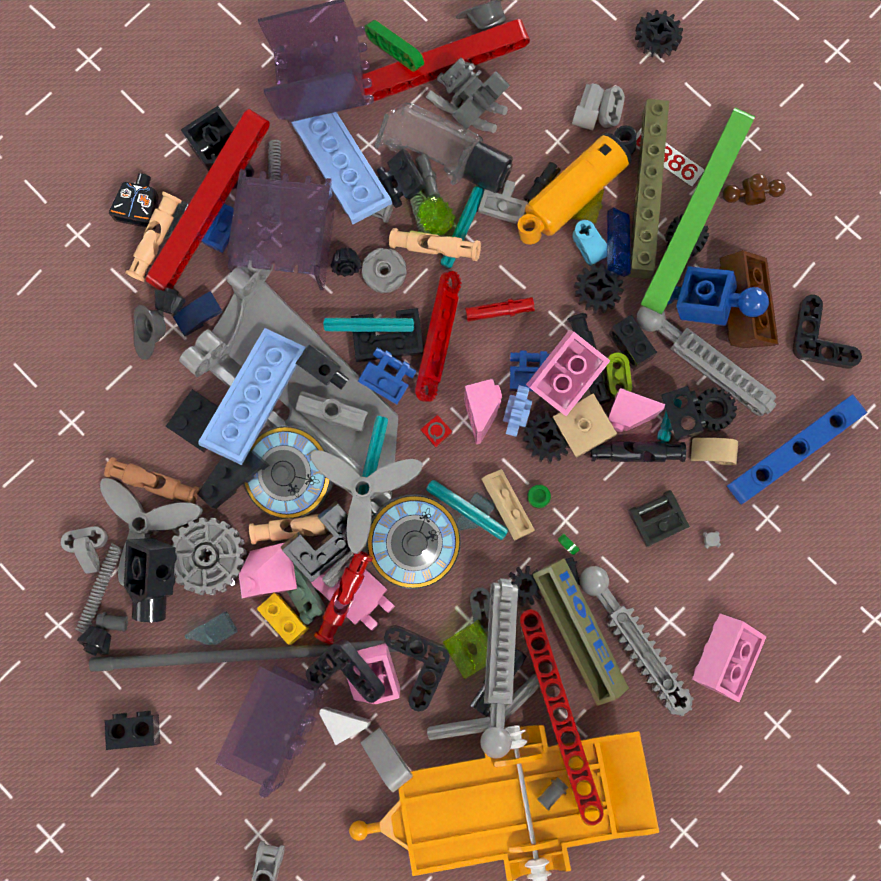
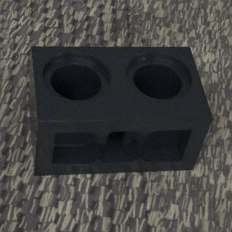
[609,315,657,371]
[661,386,706,441]
[104,710,160,750]

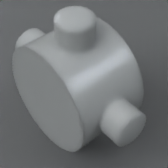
[703,531,721,549]

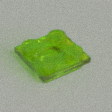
[443,620,488,679]

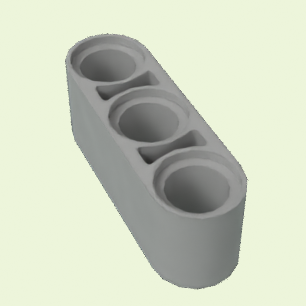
[361,727,413,792]

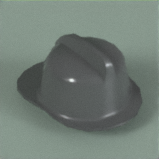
[456,0,506,30]
[134,305,166,360]

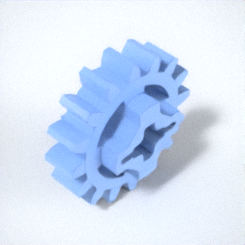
[503,385,533,436]

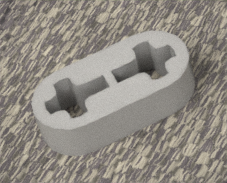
[598,86,625,128]
[61,527,108,553]
[73,536,100,574]

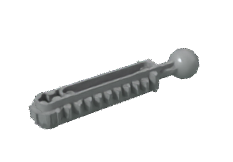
[637,306,777,416]
[579,566,694,716]
[480,578,518,759]

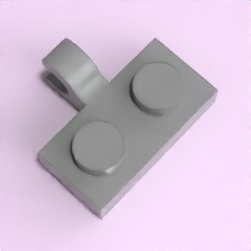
[478,180,528,224]

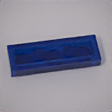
[607,207,631,277]

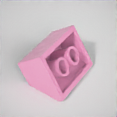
[526,330,610,416]
[464,379,502,444]
[692,614,766,702]

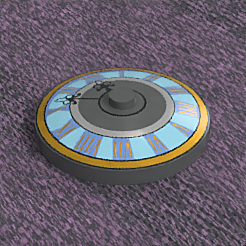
[244,426,333,519]
[366,494,461,589]

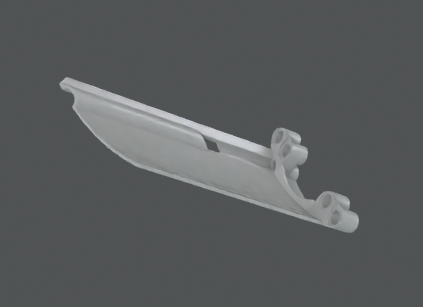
[179,251,399,515]

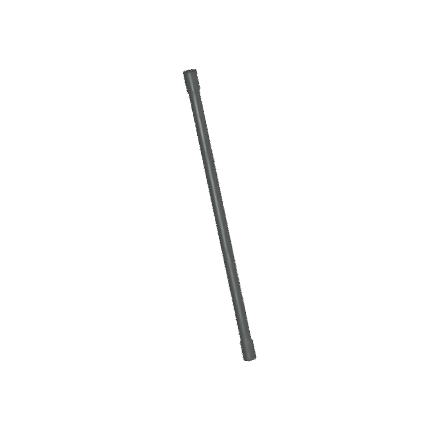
[89,638,423,672]

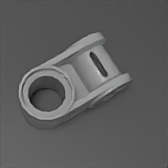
[252,841,285,881]

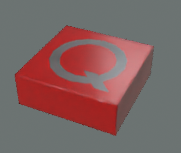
[420,415,453,448]

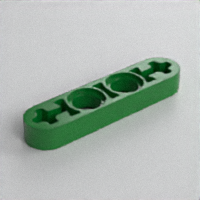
[364,20,424,72]

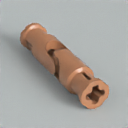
[104,457,199,504]

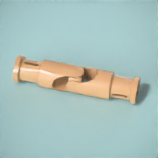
[125,191,182,282]
[389,228,481,261]
[249,514,329,545]

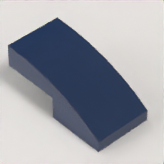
[173,291,223,337]

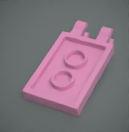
[312,561,395,631]

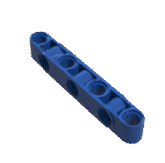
[726,394,868,505]

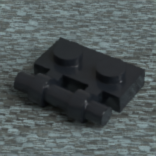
[376,149,426,208]

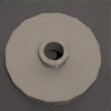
[362,248,407,293]

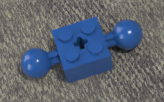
[666,266,769,325]

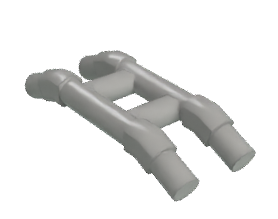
[426,72,508,133]

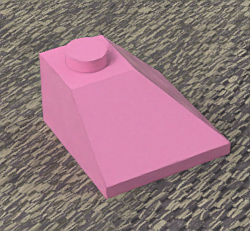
[607,388,665,432]
[239,543,297,598]

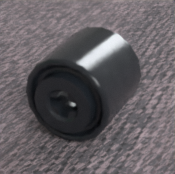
[463,141,513,193]

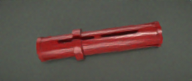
[465,297,535,322]

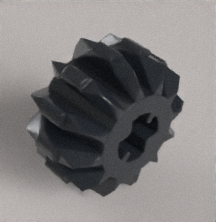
[508,566,542,606]

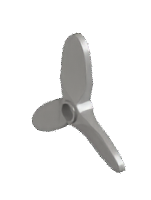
[311,450,423,554]
[100,478,203,586]

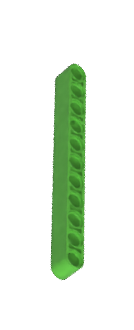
[640,107,755,315]

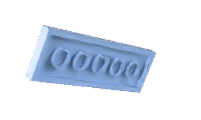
[290,100,392,224]
[198,328,306,465]

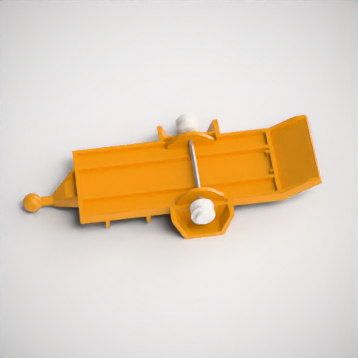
[349,725,659,881]

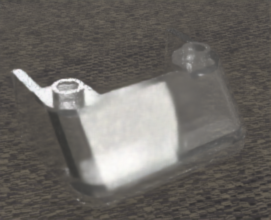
[374,103,483,185]

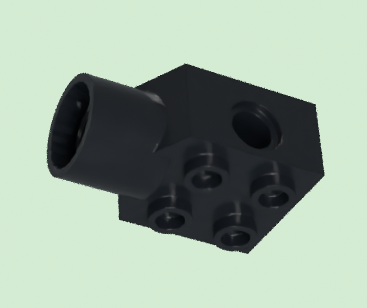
[181,106,254,189]
[124,538,177,622]

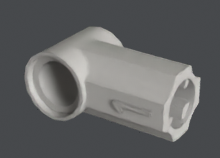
[572,83,604,131]

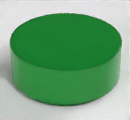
[527,485,551,509]
[558,533,580,555]

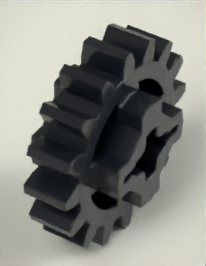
[635,10,683,58]
[574,263,624,313]
[523,412,570,464]

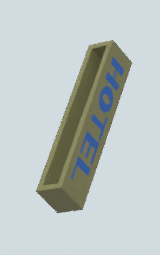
[532,558,629,706]

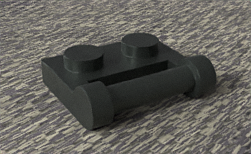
[628,490,690,547]

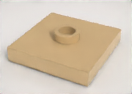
[553,393,617,458]

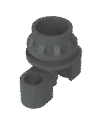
[441,57,510,130]

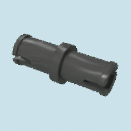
[415,154,440,201]

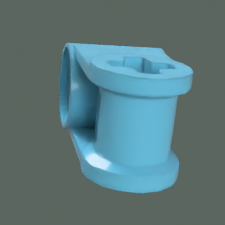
[572,220,611,266]

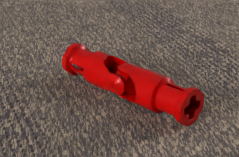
[314,551,373,644]

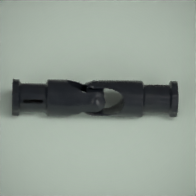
[567,313,611,405]
[590,441,686,462]

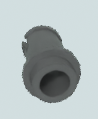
[96,612,128,632]
[537,777,568,811]

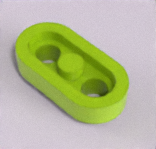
[605,353,632,397]

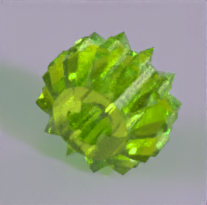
[417,196,456,236]

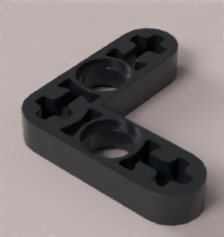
[793,294,862,369]
[384,625,450,712]
[306,639,385,703]

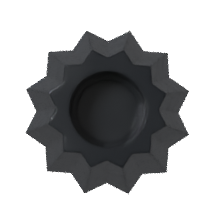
[331,247,362,277]
[155,288,186,315]
[77,626,112,656]

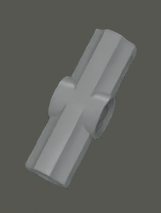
[296,391,368,432]

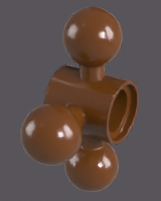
[722,173,786,206]

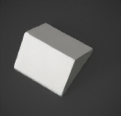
[319,707,371,745]

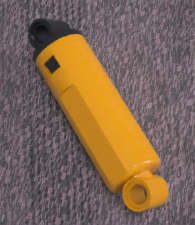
[517,125,637,245]

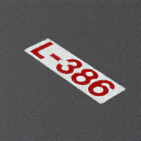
[636,129,704,186]

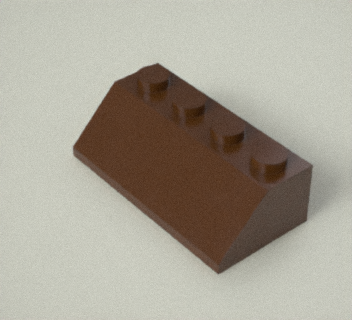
[719,250,779,348]

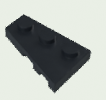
[197,449,270,509]

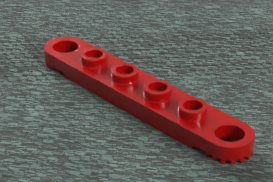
[415,271,462,402]

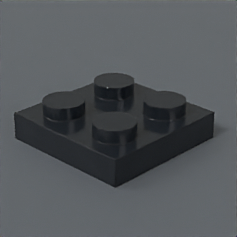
[165,389,218,453]

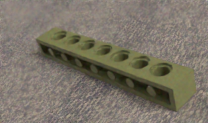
[628,99,669,279]

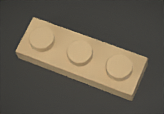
[482,469,535,541]

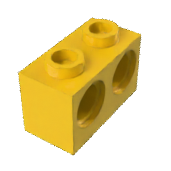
[257,592,309,645]

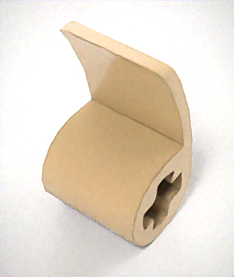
[691,438,738,465]

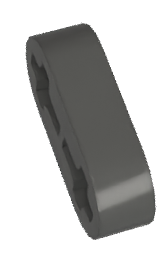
[470,587,490,632]

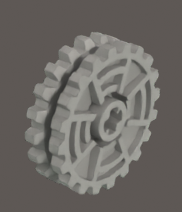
[171,517,247,595]

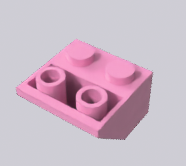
[347,643,400,704]

